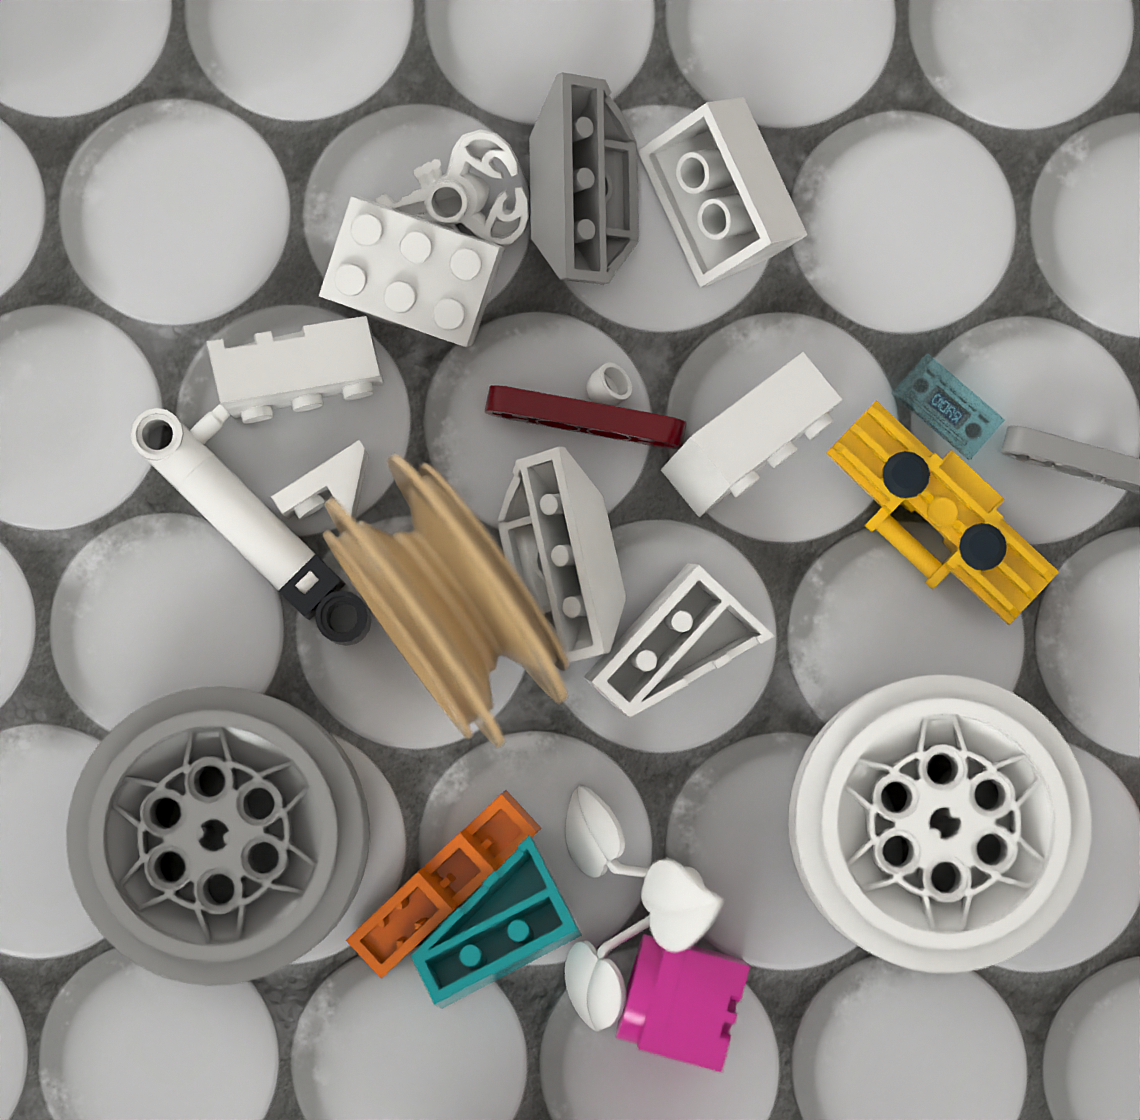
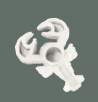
[376,129,530,246]

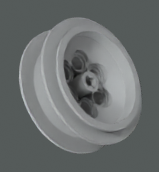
[66,687,370,985]

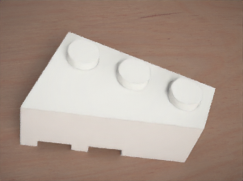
[661,352,843,518]
[583,563,775,718]

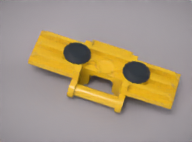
[825,400,1059,625]

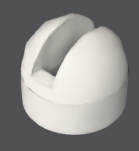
[586,362,632,406]

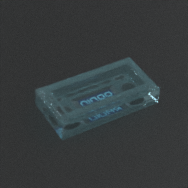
[892,353,1005,460]

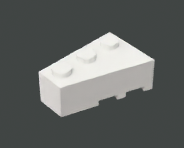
[207,316,384,423]

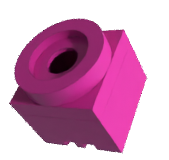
[615,934,750,1073]

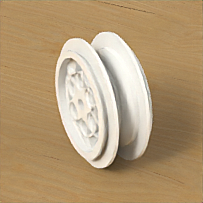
[788,675,1092,973]

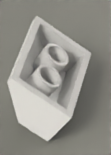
[638,97,808,288]

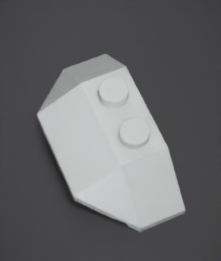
[497,447,626,663]

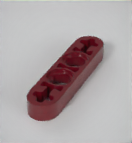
[484,385,687,449]

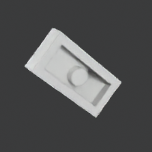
[271,440,369,521]

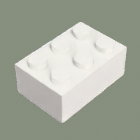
[319,196,506,347]

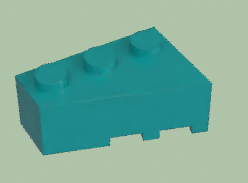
[411,835,582,1009]

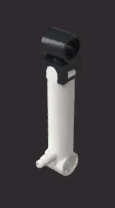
[131,404,372,646]

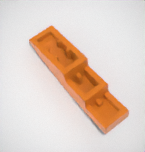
[346,790,541,979]

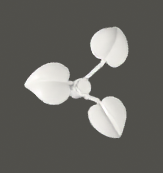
[565,785,724,1032]

